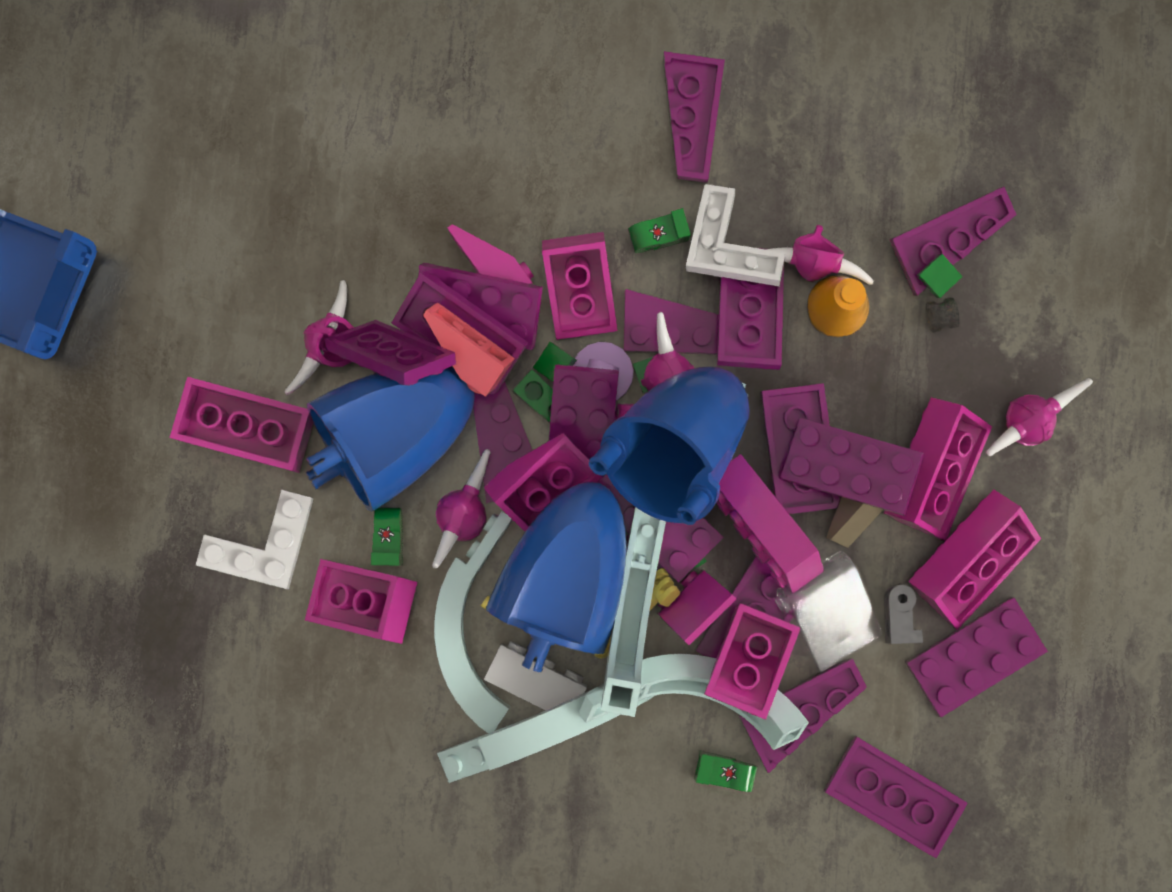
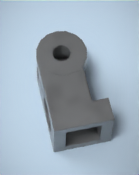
[884,585,923,644]

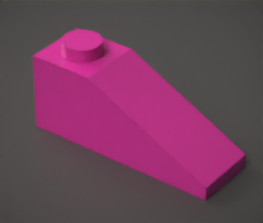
[447,224,534,284]

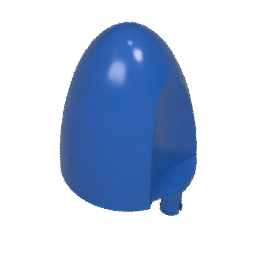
[306,367,475,512]
[588,367,750,525]
[486,482,626,673]

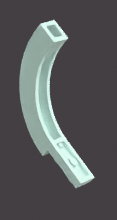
[601,507,666,717]
[434,511,513,733]
[579,654,809,750]
[437,684,654,783]

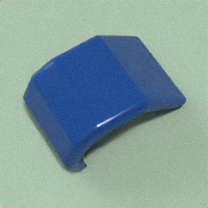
[0,209,97,359]

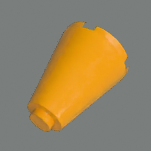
[807,275,869,337]

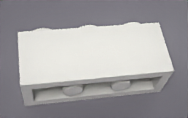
[484,641,587,710]

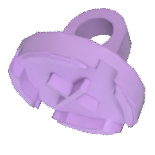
[573,342,633,401]

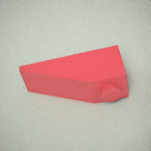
[423,302,515,397]

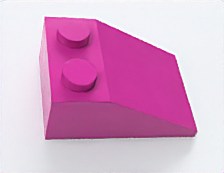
[542,232,618,340]
[484,433,604,531]
[305,559,417,644]
[657,570,736,645]
[704,603,801,720]

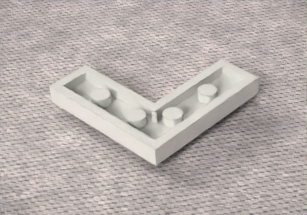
[686,184,785,286]
[196,490,314,589]

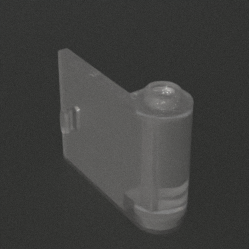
[775,551,883,672]

